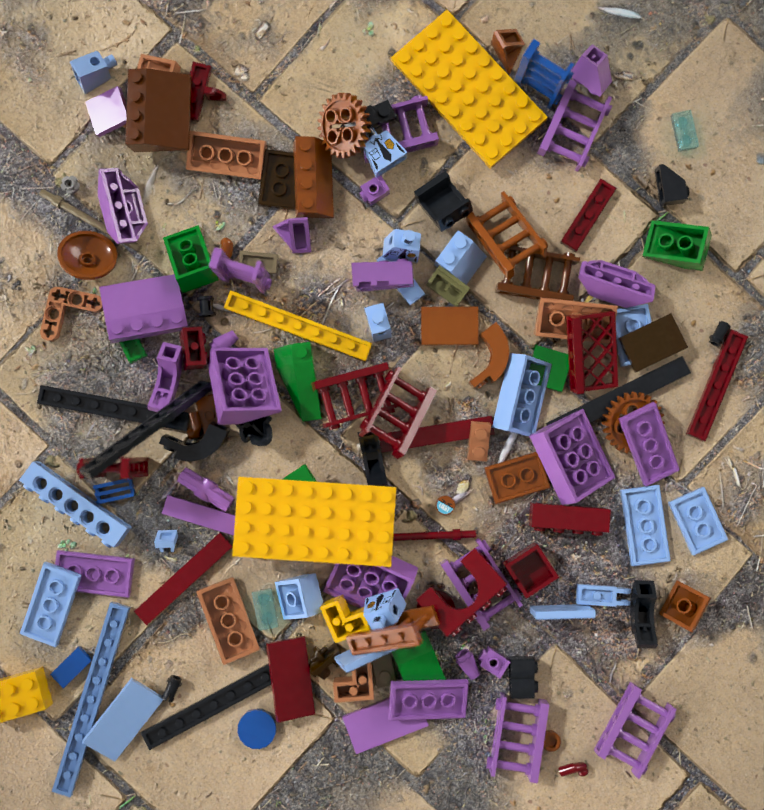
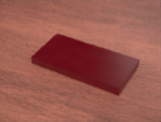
[266,636,315,723]

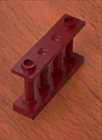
[311,362,398,430]
[359,366,437,459]
[76,457,148,479]

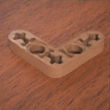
[40,287,103,342]

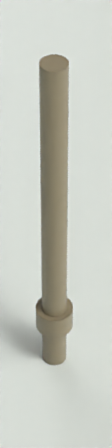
[39,189,142,252]

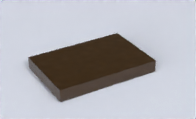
[258,149,296,211]
[618,313,688,373]

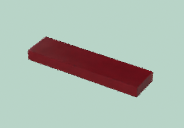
[560,179,617,253]

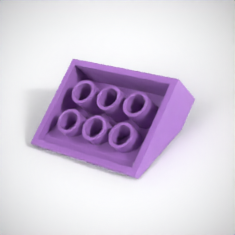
[99,274,188,344]
[207,348,281,425]
[529,409,615,505]
[323,556,418,608]

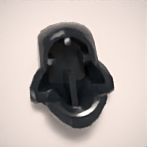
[235,415,273,446]

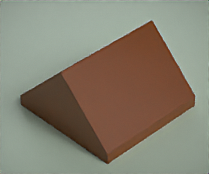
[659,580,711,633]

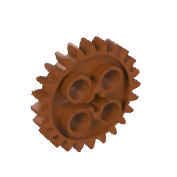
[317,93,371,158]
[602,391,665,454]

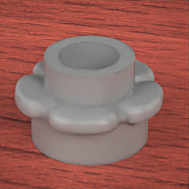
[61,176,80,194]

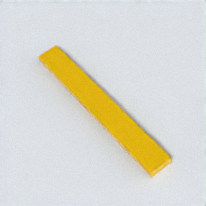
[224,290,372,362]

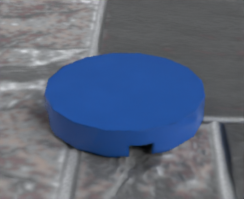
[237,709,276,749]

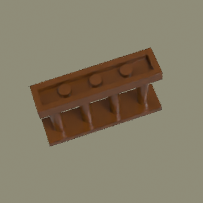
[495,244,580,301]

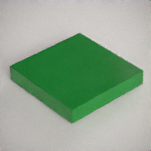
[529,345,569,392]

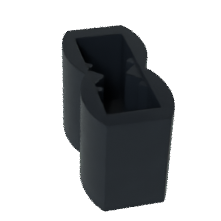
[509,656,538,699]

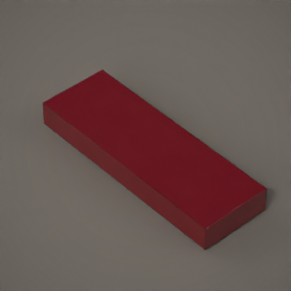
[190,62,212,122]

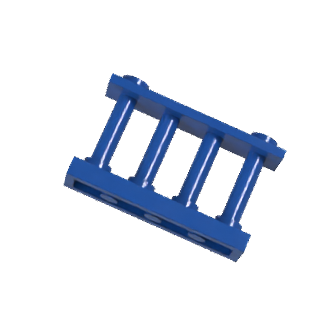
[514,39,574,109]

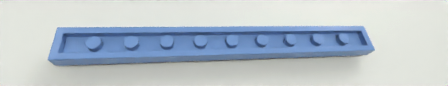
[52,601,130,797]

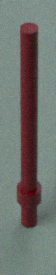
[393,529,476,541]

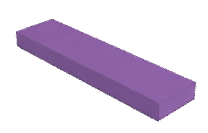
[162,495,235,535]

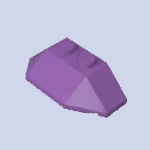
[98,168,148,244]
[578,260,656,308]

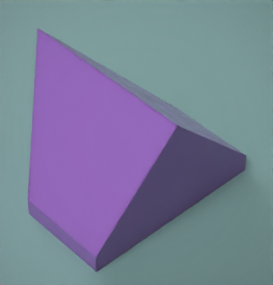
[272,217,311,253]

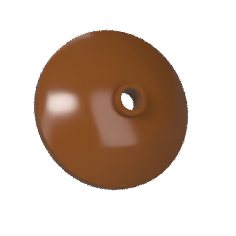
[57,231,117,280]

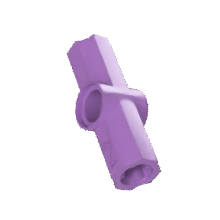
[177,467,235,512]

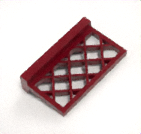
[566,311,618,394]

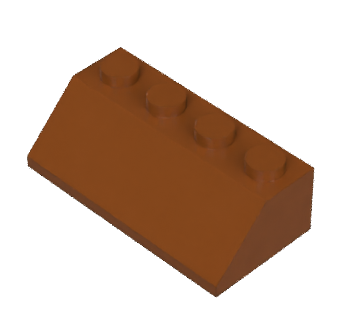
[293,136,334,218]

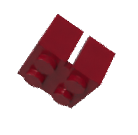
[502,542,559,599]

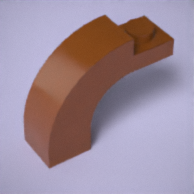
[469,322,509,389]

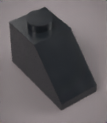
[654,164,689,207]

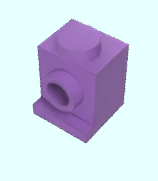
[359,176,390,206]
[478,646,510,679]

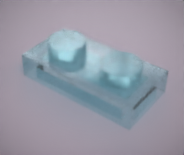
[670,110,699,152]
[252,588,279,631]

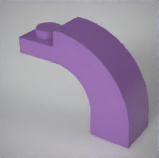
[147,342,183,412]

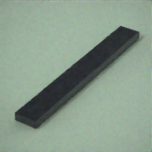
[545,356,691,426]
[79,380,212,479]
[37,385,190,431]
[141,663,271,750]

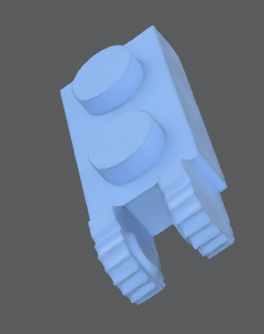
[576,584,631,607]

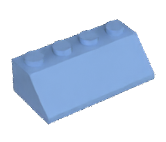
[492,353,552,437]

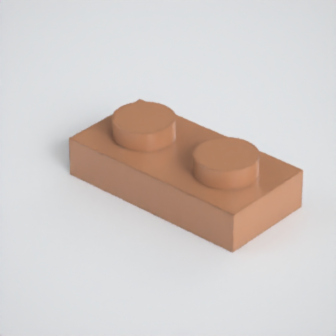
[467,421,491,461]

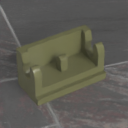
[426,265,470,307]

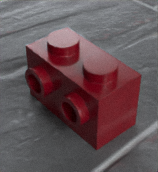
[179,326,208,370]

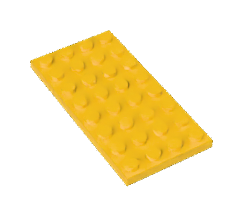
[391,10,548,169]
[232,477,396,567]

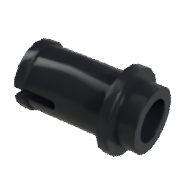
[709,321,731,347]
[162,675,182,702]

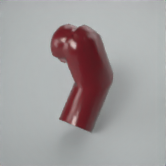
[559,762,589,777]

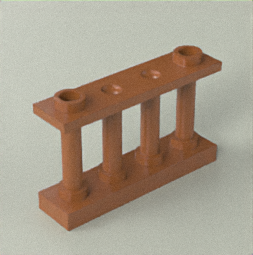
[466,191,548,280]
[346,605,440,655]

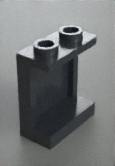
[414,171,473,232]

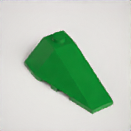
[274,342,322,422]

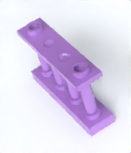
[537,79,612,172]
[363,95,439,164]
[209,247,272,294]
[440,538,522,631]
[594,682,677,779]
[486,692,549,784]

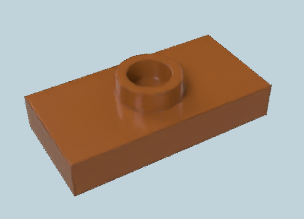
[195,394,218,433]

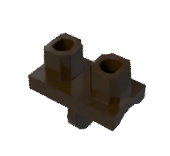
[309,642,341,680]

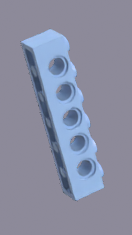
[19,461,132,548]

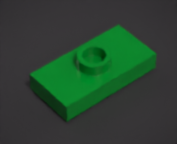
[119,339,148,364]

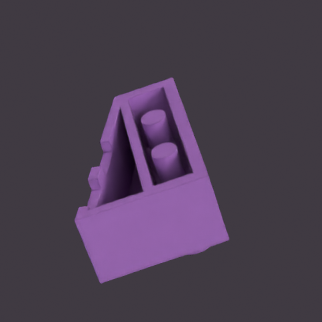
[351,259,414,292]

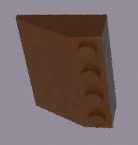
[125,68,192,152]

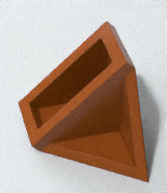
[491,29,525,75]

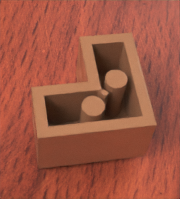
[333,661,374,703]

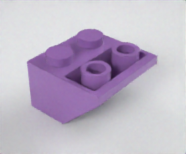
[572,44,612,97]

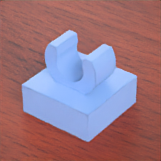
[154,530,178,552]

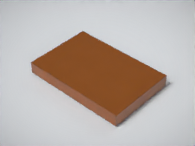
[421,307,479,345]
[484,451,551,504]

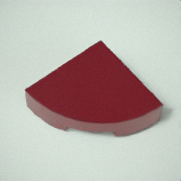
[204,86,226,101]

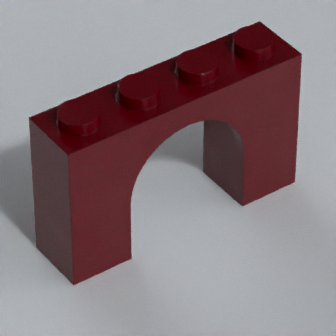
[416,548,508,637]

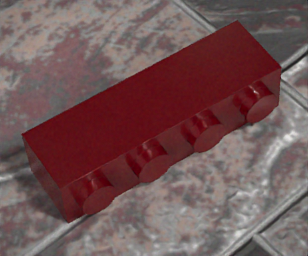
[529,503,611,536]

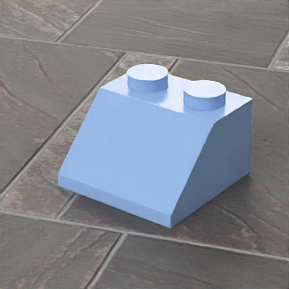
[434,230,487,285]
[275,573,323,620]

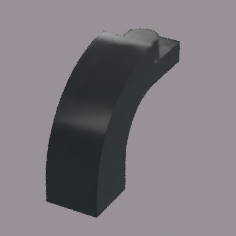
[159,421,231,461]
[358,431,388,486]

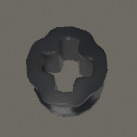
[197,296,216,318]

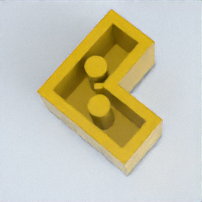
[320,594,371,643]

